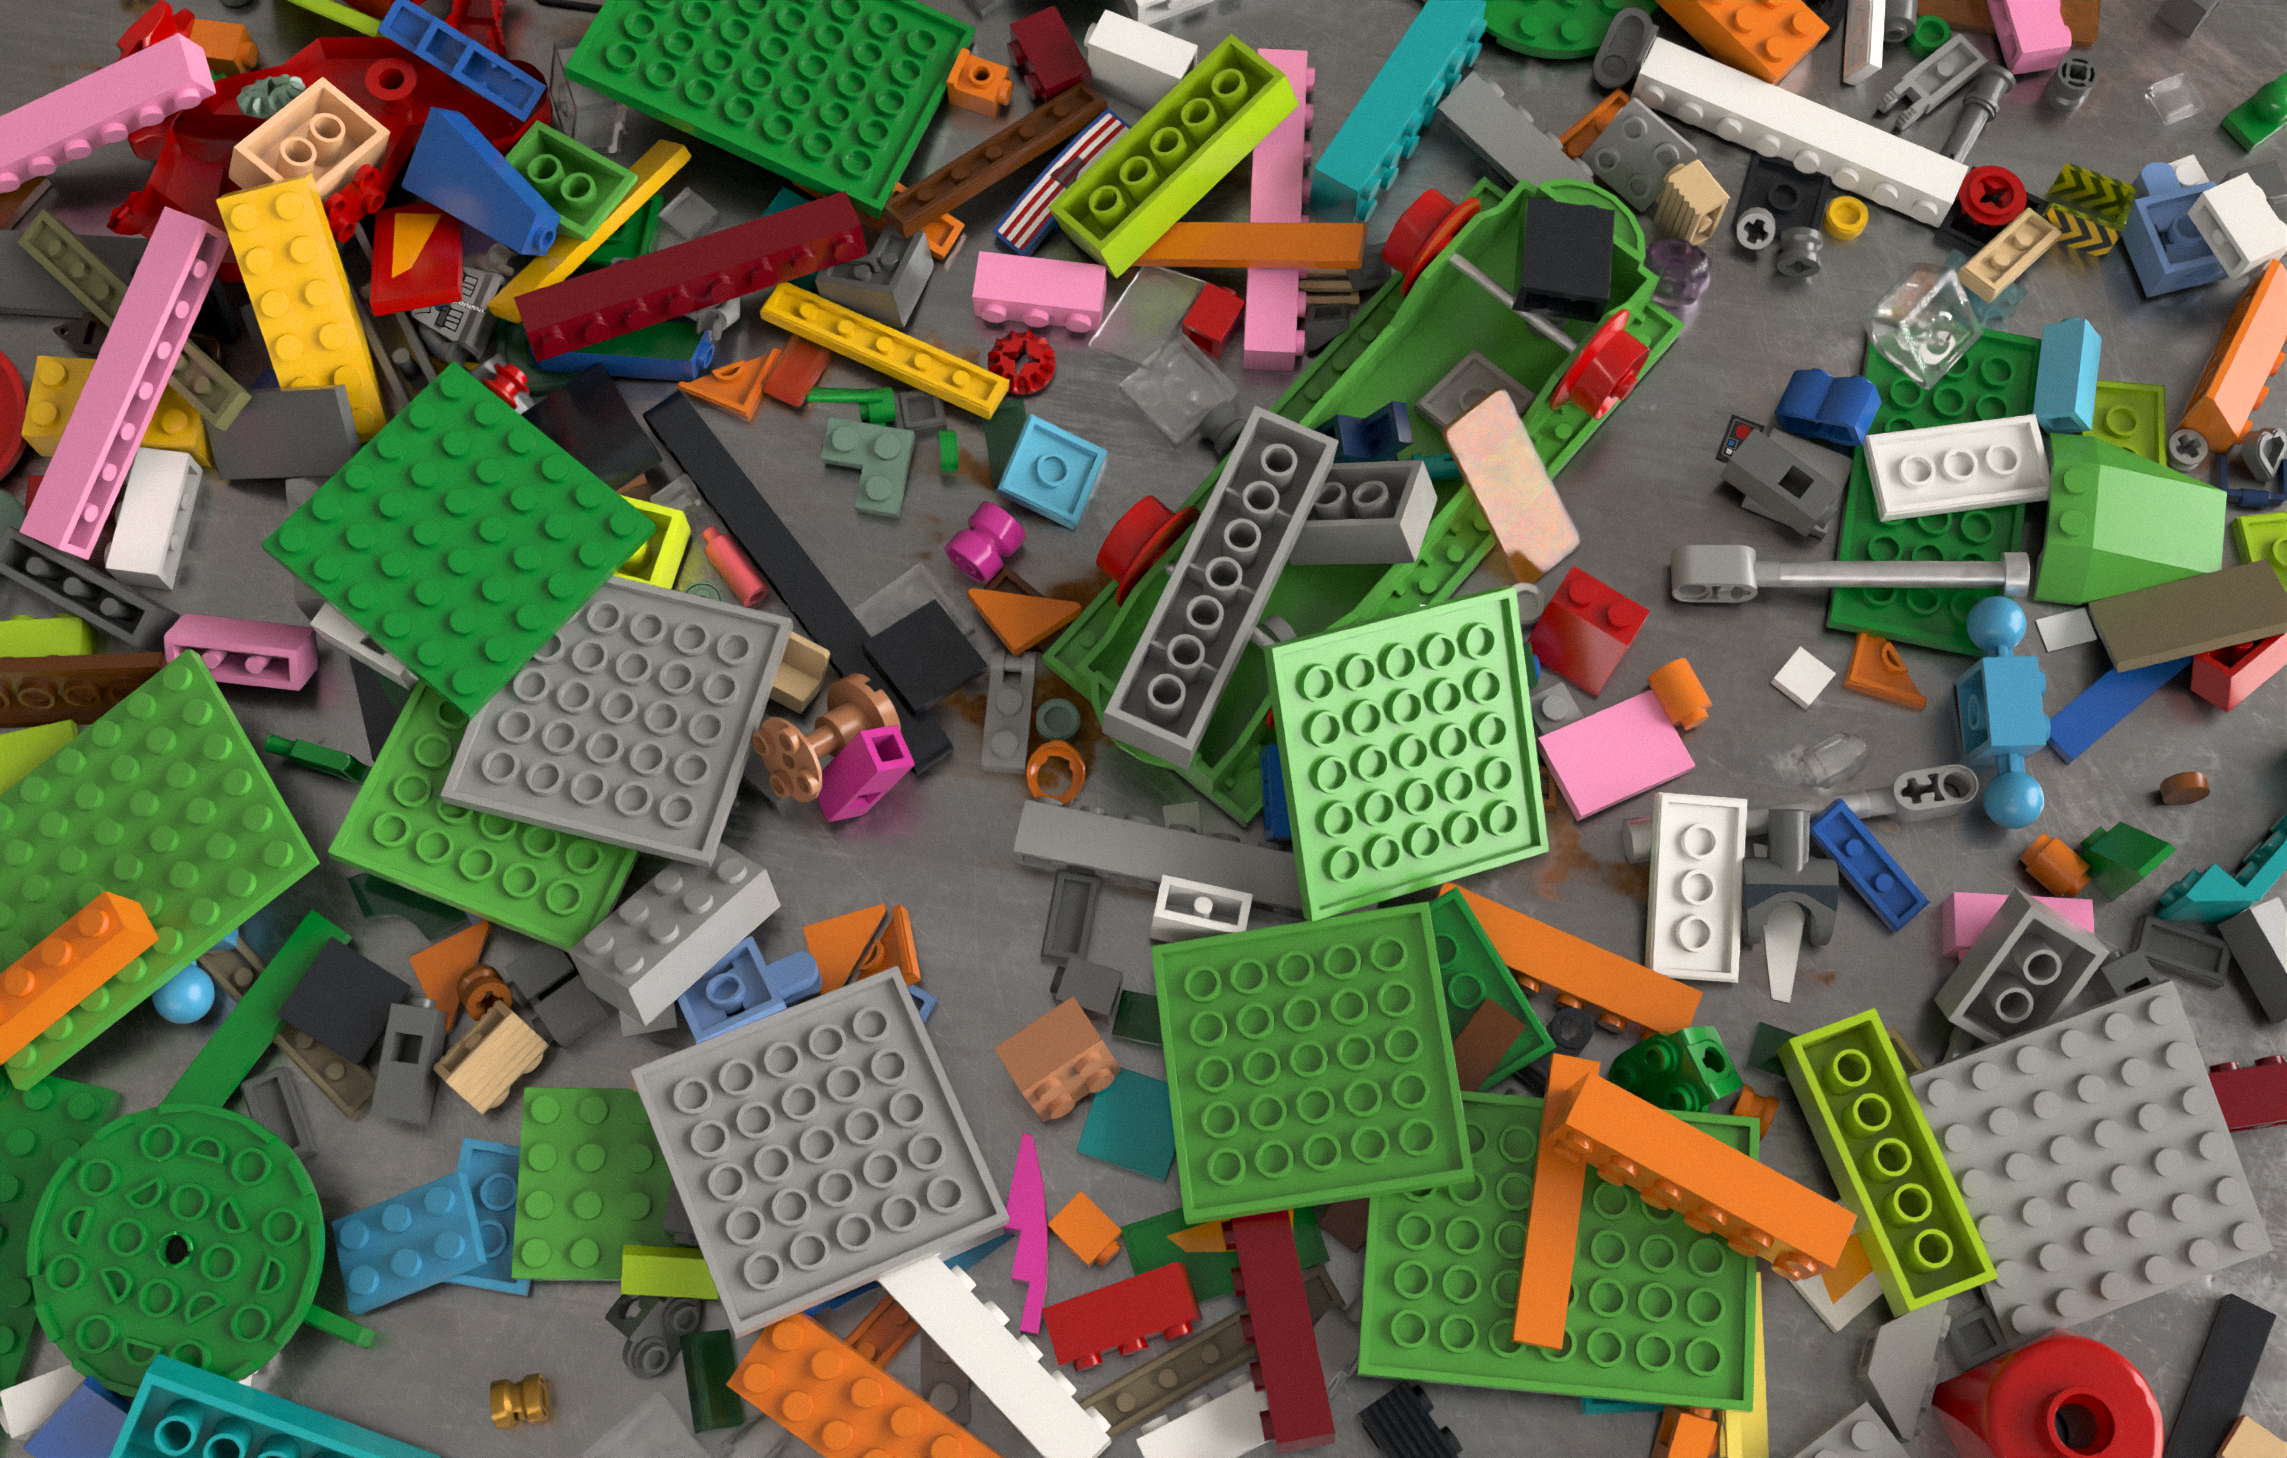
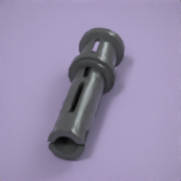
[1939,64,2016,164]

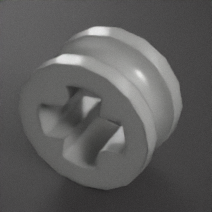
[1736,207,1775,250]
[2167,429,2208,473]

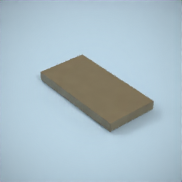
[2088,559,2287,673]

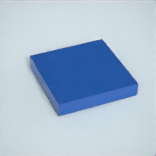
[23,1375,132,1458]

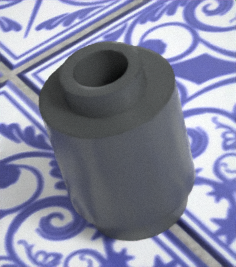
[1883,0,1918,42]

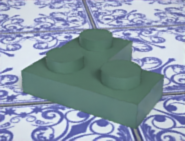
[820,417,916,519]

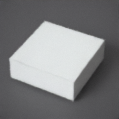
[1771,646,1836,710]

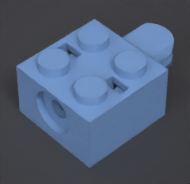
[2117,162,2228,298]
[677,936,823,1044]

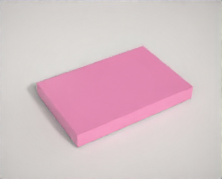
[1535,689,1696,821]

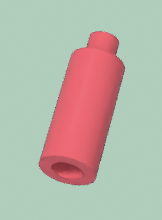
[701,526,770,607]

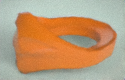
[1026,739,1086,805]

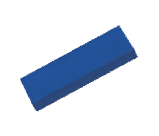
[1810,798,1930,932]

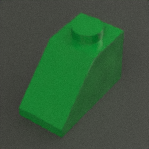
[2080,821,2176,902]

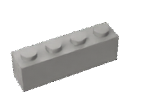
[1437,71,1594,187]

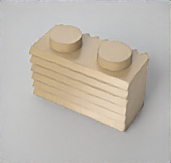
[1653,159,1730,255]
[433,1000,549,1115]

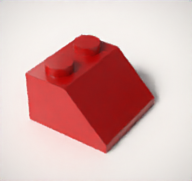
[1527,565,1650,699]

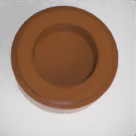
[2160,772,2210,805]

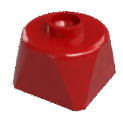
[1931,1327,2164,1458]

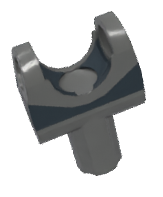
[1741,809,1839,946]

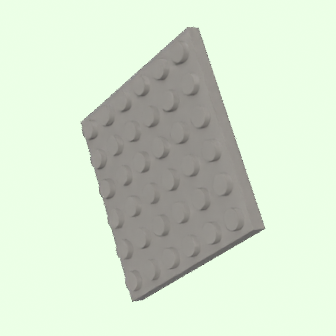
[440,576,793,868]
[630,965,1010,1339]
[1906,979,2273,1349]

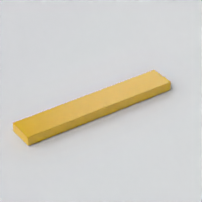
[486,139,692,324]
[760,281,1009,420]

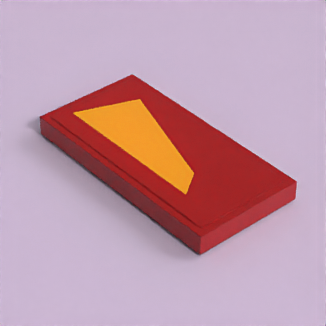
[370,202,464,316]

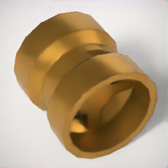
[490,1373,549,1430]

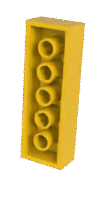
[216,172,393,443]

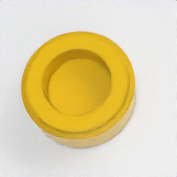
[1823,196,1868,240]

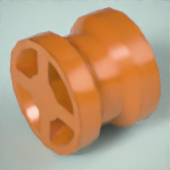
[1727,1083,1779,1141]

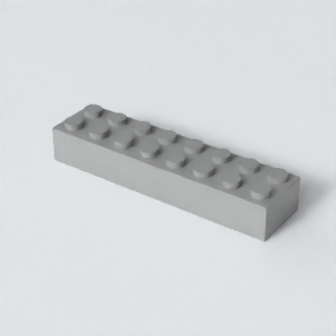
[1102,405,1339,770]

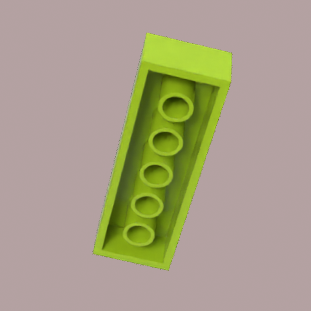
[1048,33,1299,279]
[1776,1008,1999,1318]

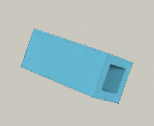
[2033,318,2102,434]

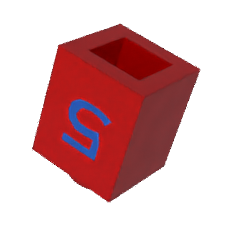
[1182,282,1245,360]

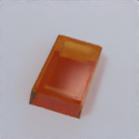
[761,333,836,408]

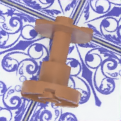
[752,673,901,802]

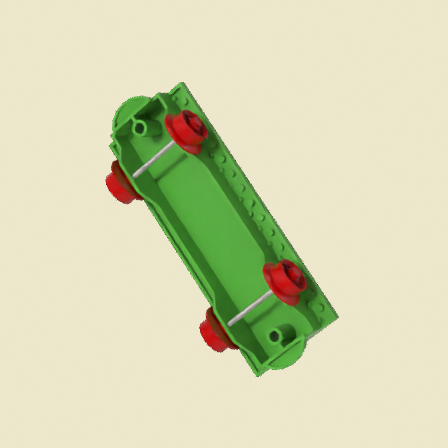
[1042,176,1685,828]

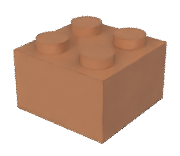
[994,996,1122,1123]

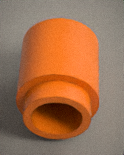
[2020,833,2092,898]

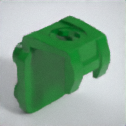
[1609,1026,1744,1113]

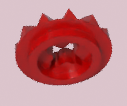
[1956,165,2027,230]
[988,329,1056,395]

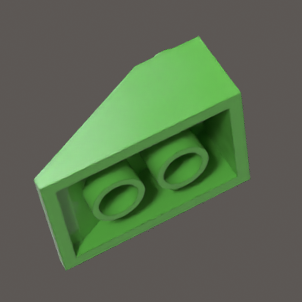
[505,120,638,242]

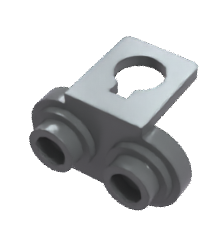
[1593,7,1659,89]
[605,1294,702,1378]

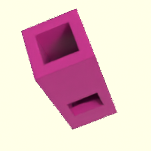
[817,725,915,822]

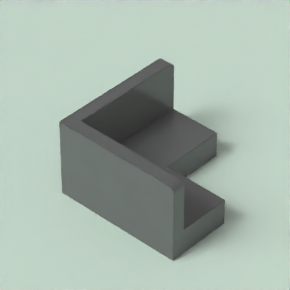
[815,225,934,328]

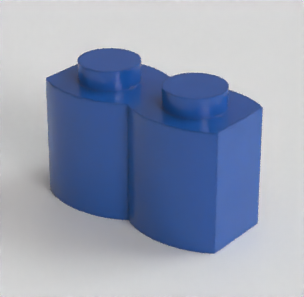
[1774,368,1882,446]

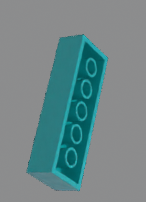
[1309,0,1487,223]
[109,1353,441,1458]

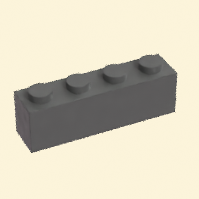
[0,526,180,652]

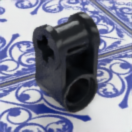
[1515,1007,1593,1096]

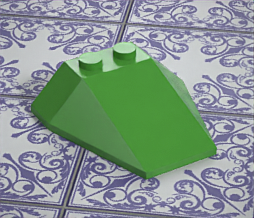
[2033,432,2227,605]

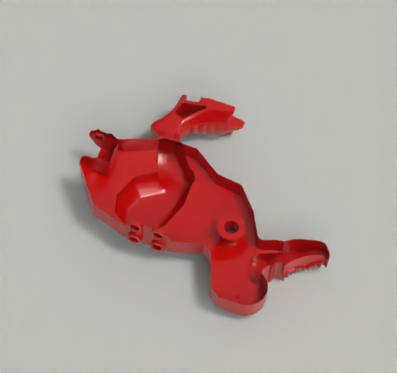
[96,0,553,282]

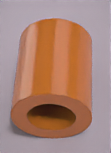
[1647,658,1713,730]

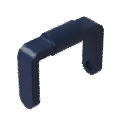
[2214,453,2287,508]

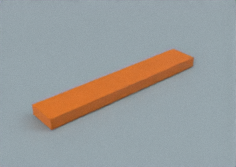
[1131,222,1368,269]
[1510,1053,1600,1351]

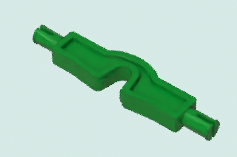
[264,734,373,786]

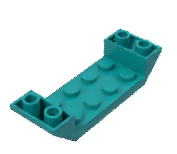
[2154,812,2287,924]

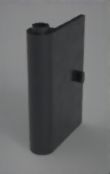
[521,362,663,491]

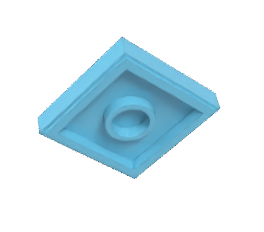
[995,414,1108,530]

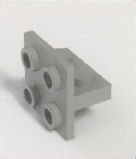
[1581,97,1697,212]

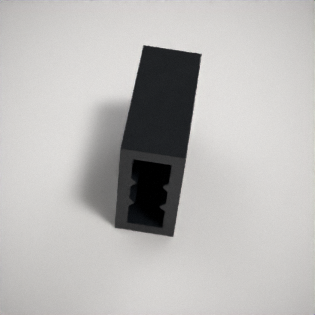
[1512,197,1615,323]

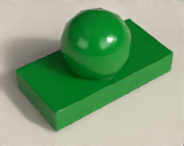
[2221,72,2287,152]

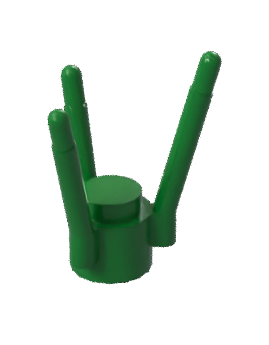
[805,387,896,448]

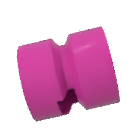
[944,501,1027,585]

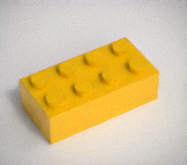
[21,356,214,467]

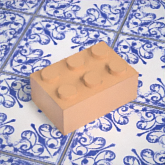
[228,77,390,207]

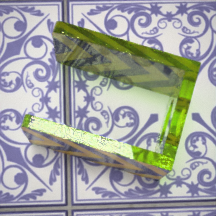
[2043,163,2138,259]

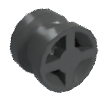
[1777,227,1823,277]
[1197,401,1247,456]

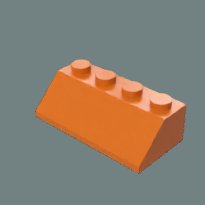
[2174,258,2287,453]

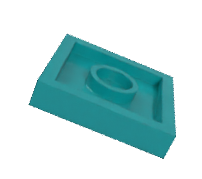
[1076,1067,1176,1184]

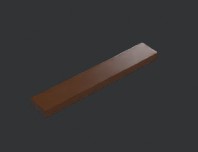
[881,81,1108,238]
[1318,997,1526,1253]

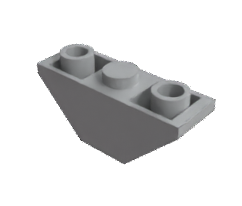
[1856,1299,1951,1444]

